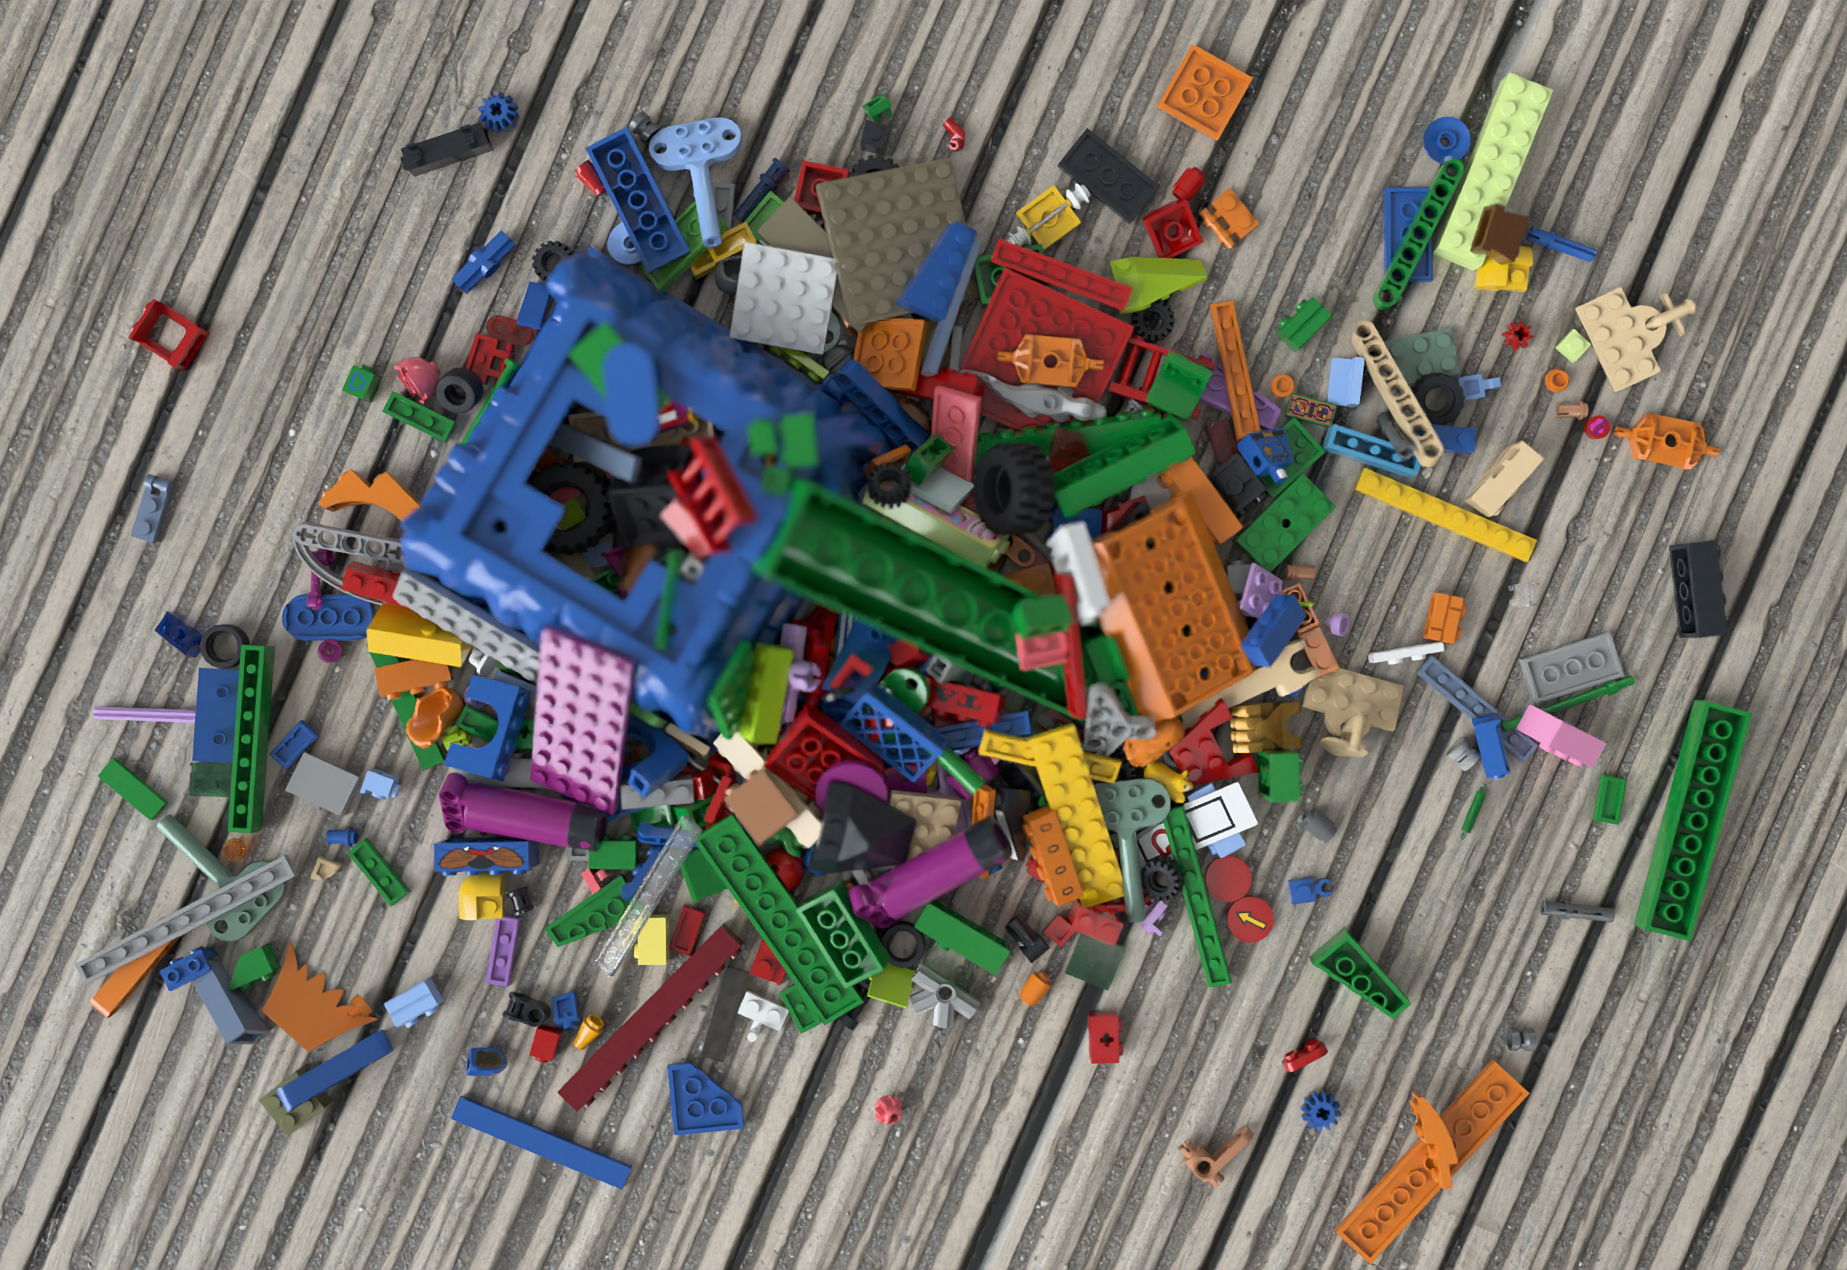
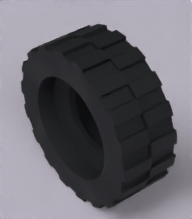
[1411,372,1465,426]

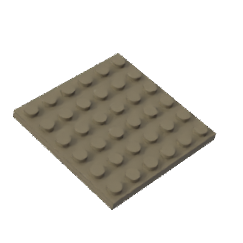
[816,157,979,327]

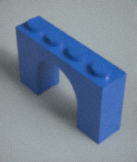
[444,675,532,782]
[626,711,689,798]

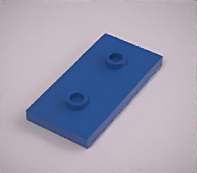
[822,619,900,709]
[192,667,239,763]

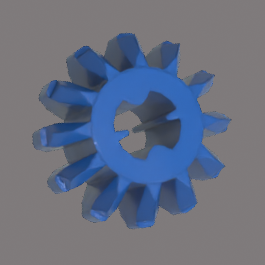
[478,91,519,133]
[1300,1090,1341,1132]

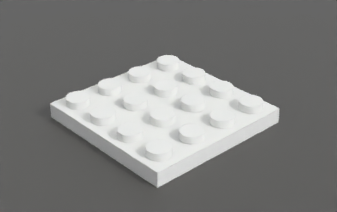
[730,242,837,354]

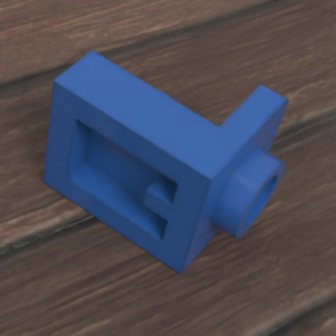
[551,992,583,1031]

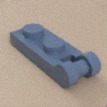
[131,474,174,543]

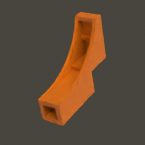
[318,469,421,521]

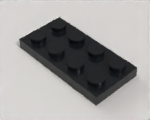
[1057,128,1160,225]

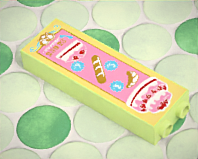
[862,480,1010,568]

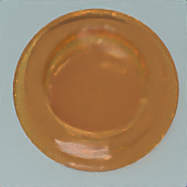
[222,839,246,862]

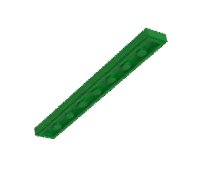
[1163,805,1232,988]

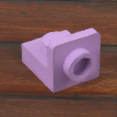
[1141,897,1167,936]

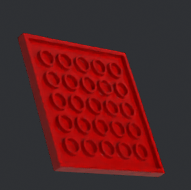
[958,268,1134,431]

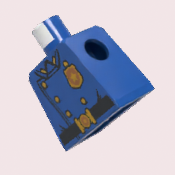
[1236,428,1294,484]

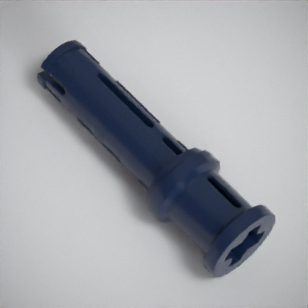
[733,157,790,223]

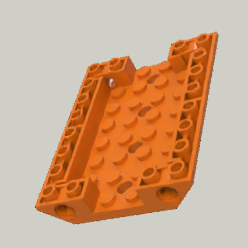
[1090,490,1258,722]

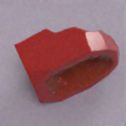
[708,751,736,789]

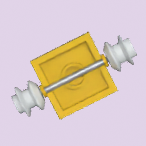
[1007,183,1090,251]

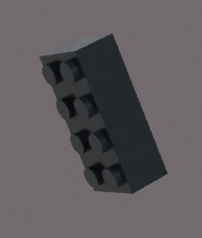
[1669,540,1729,638]

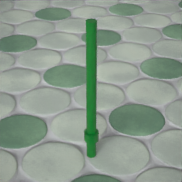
[1500,675,1635,732]

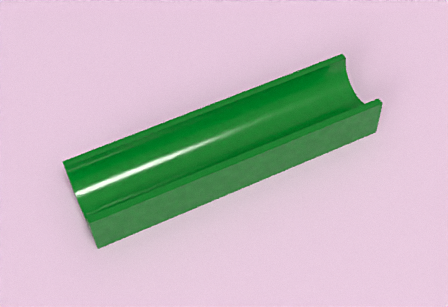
[750,478,1122,727]

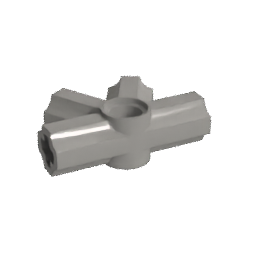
[910,962,980,1028]

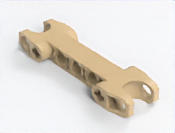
[1181,638,1320,731]

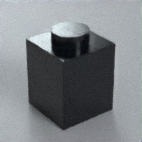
[860,120,890,156]

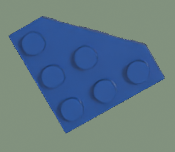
[667,1062,744,1136]

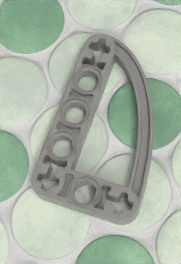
[293,522,407,605]

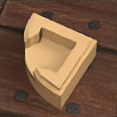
[310,856,343,880]

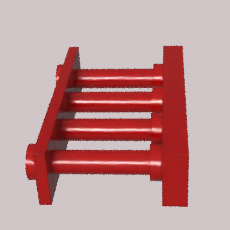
[1108,335,1216,421]
[668,436,758,555]

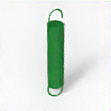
[1461,784,1487,840]

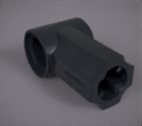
[1004,914,1050,963]

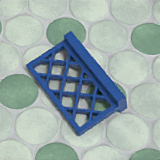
[839,681,950,782]

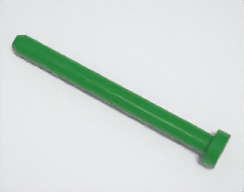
[461,357,522,444]

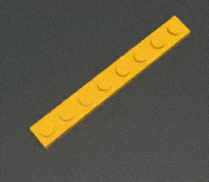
[1354,468,1537,562]

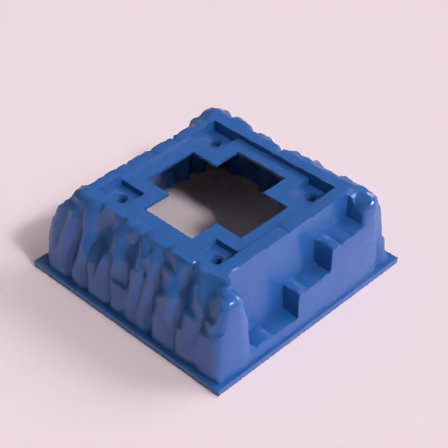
[400,247,896,753]

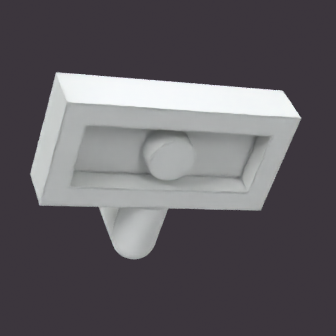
[738,990,789,1042]

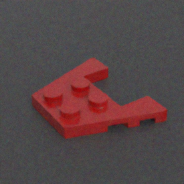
[1169,698,1259,786]

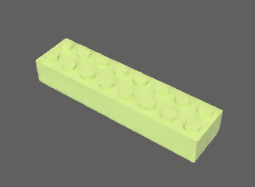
[1433,72,1553,271]

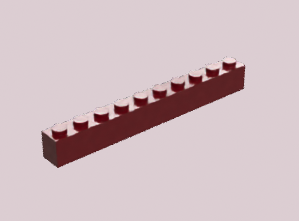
[557,923,743,1112]

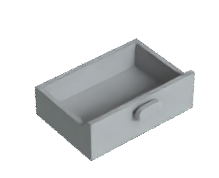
[285,752,363,816]

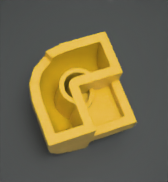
[1474,246,1533,292]
[459,871,507,920]

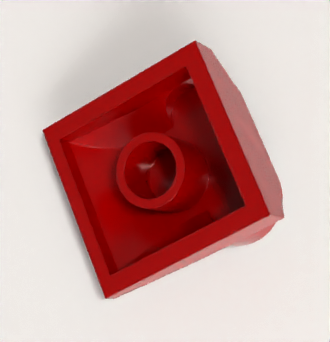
[1142,198,1203,258]

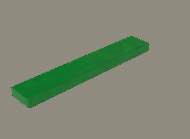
[366,643,446,771]

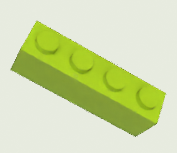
[739,643,794,744]

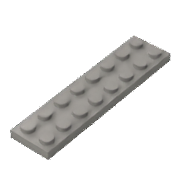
[392,566,541,684]

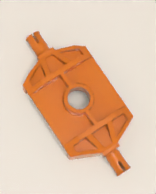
[998,334,1104,387]
[1614,413,1720,470]

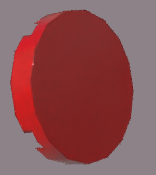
[1204,855,1252,902]

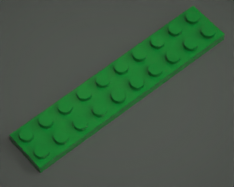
[693,812,864,1025]

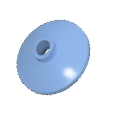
[607,222,642,265]

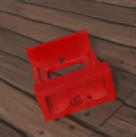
[128,299,209,371]

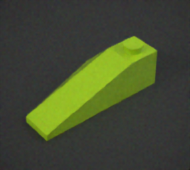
[1110,257,1207,314]

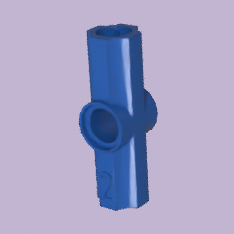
[451,230,517,294]

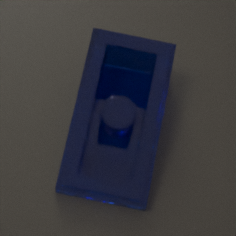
[154,612,203,658]

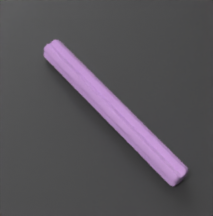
[93,707,196,723]

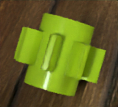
[442,725,472,751]

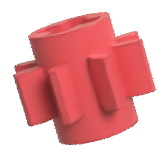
[874,1095,903,1125]

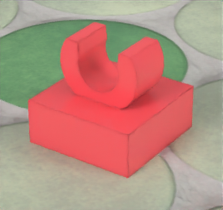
[581,869,611,894]

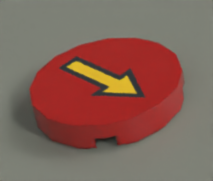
[1226,895,1274,943]

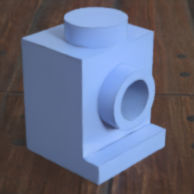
[360,769,401,799]

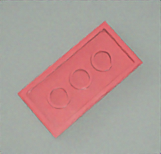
[931,385,981,483]

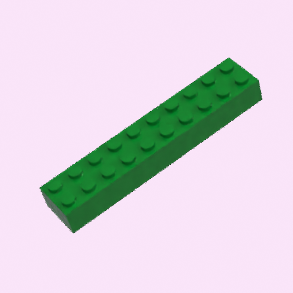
[1634,700,1752,942]

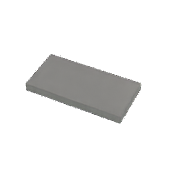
[1519,632,1625,704]

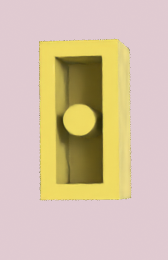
[634,914,670,965]

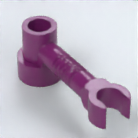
[307,548,334,610]

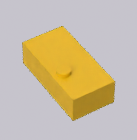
[367,602,473,667]

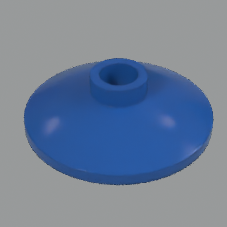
[1423,117,1471,164]

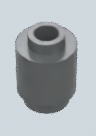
[1301,809,1337,843]

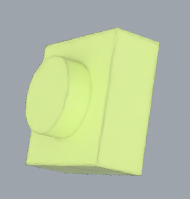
[1555,329,1591,363]

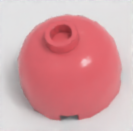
[394,357,440,405]

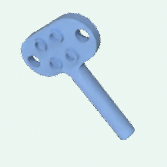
[649,118,742,248]

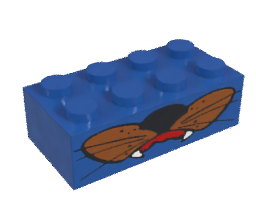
[434,837,539,876]

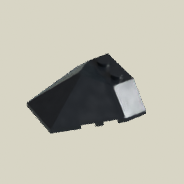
[808,781,917,874]

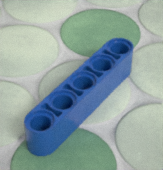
[835,360,929,457]
[276,1030,394,1112]

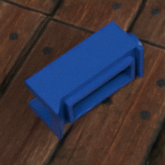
[1471,713,1511,779]

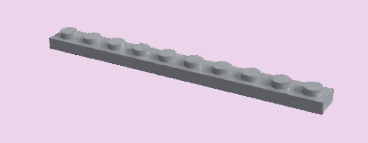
[74,855,298,985]

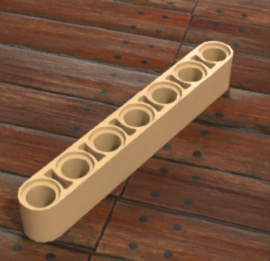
[1351,320,1443,468]

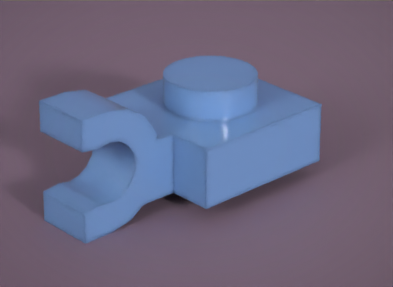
[1456,374,1501,401]

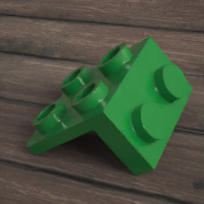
[1146,351,1213,421]

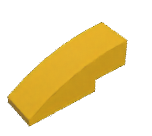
[689,222,757,280]

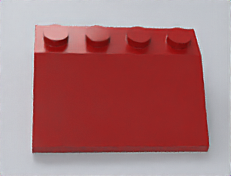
[763,703,883,802]

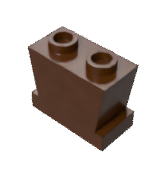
[1469,203,1529,265]

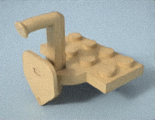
[1575,287,1696,393]
[1302,666,1404,757]

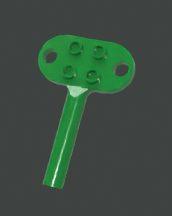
[856,667,986,795]

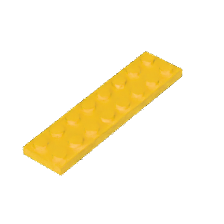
[1028,723,1124,908]

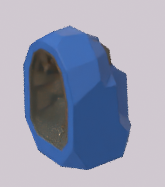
[466,1047,507,1076]

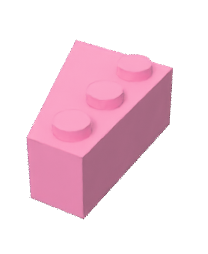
[1516,705,1607,768]

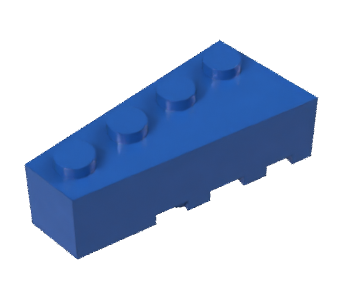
[894,221,977,322]

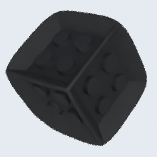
[609,445,706,549]

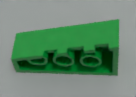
[1309,927,1411,1019]

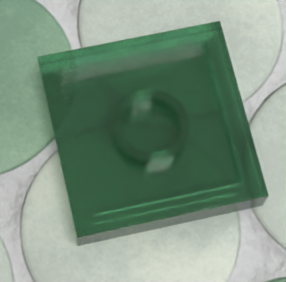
[1065,933,1126,991]

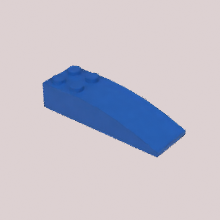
[585,127,690,274]

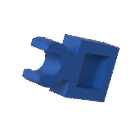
[1288,877,1332,905]

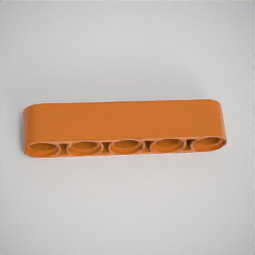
[90,917,180,1018]

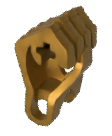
[1230,702,1303,753]

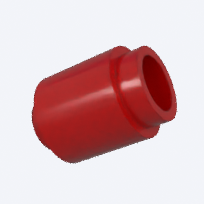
[1171,167,1205,201]

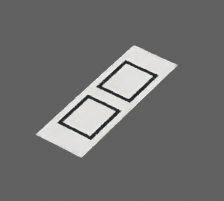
[1110,782,1258,871]

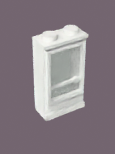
[1047,522,1110,626]

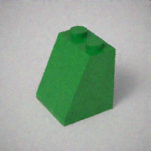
[677,848,728,903]

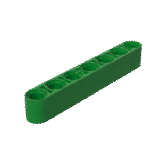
[1372,158,1464,310]

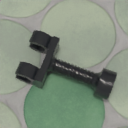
[839,977,871,1031]

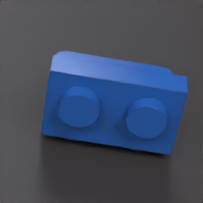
[1047,502,1102,552]

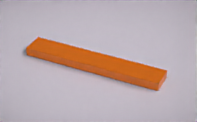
[1209,300,1261,440]

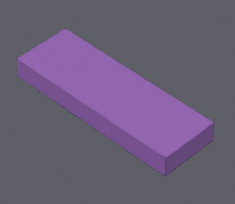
[486,914,522,987]

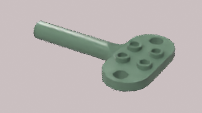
[1093,778,1171,922]
[156,814,288,942]

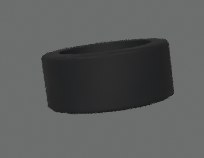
[200,624,250,668]
[881,921,925,968]

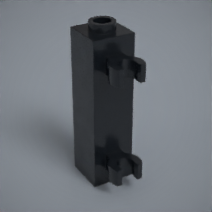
[400,122,494,176]

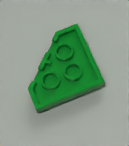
[708,640,755,741]

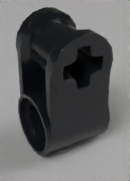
[502,991,551,1027]

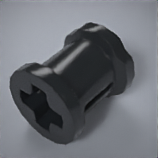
[506,886,534,916]

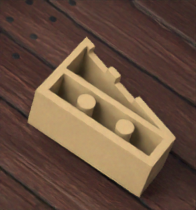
[1464,441,1544,518]

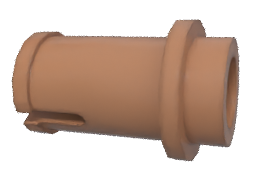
[1556,401,1588,420]
[1284,563,1316,581]

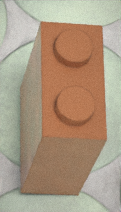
[724,769,798,845]

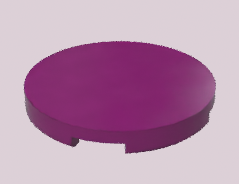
[816,760,887,815]

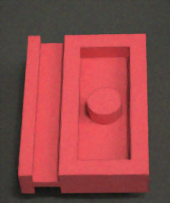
[1016,632,1069,670]

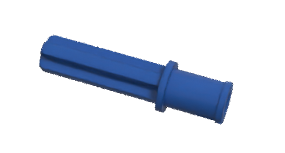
[1526,226,1597,262]

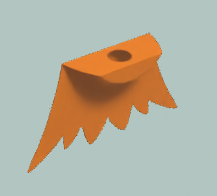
[261,942,378,1052]

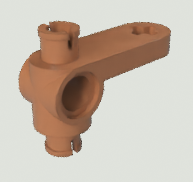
[1178,1126,1254,1188]

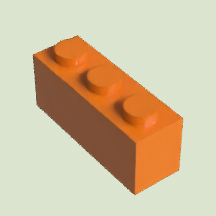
[374,659,453,700]

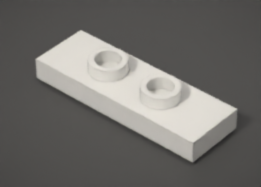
[1368,642,1444,664]

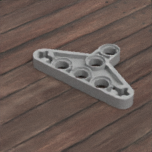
[1082,684,1156,757]

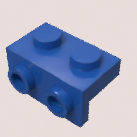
[160,946,218,991]

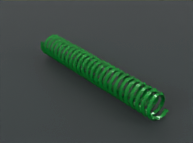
[655,549,684,650]

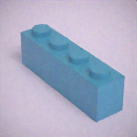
[1322,424,1421,478]

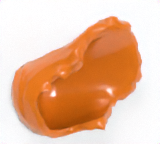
[406,687,464,749]
[1123,716,1185,767]

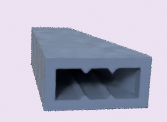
[192,960,270,1045]

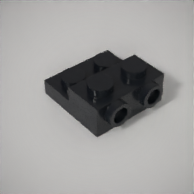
[1207,453,1269,519]
[997,759,1045,800]

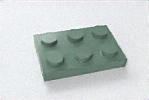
[1383,328,1461,385]

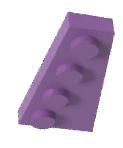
[1199,351,1281,430]

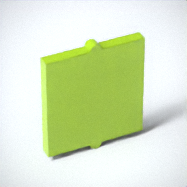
[867,963,915,1008]

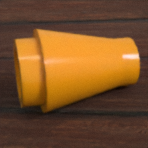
[573,1014,605,1050]

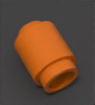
[1019,971,1052,1007]

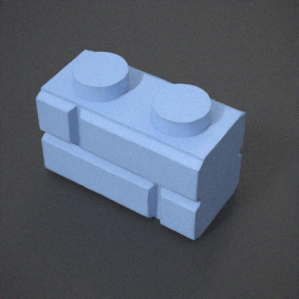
[384,977,443,1028]

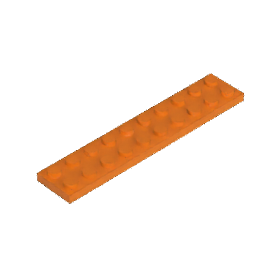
[1334,1059,1529,1265]

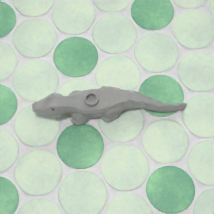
[959,369,1107,422]

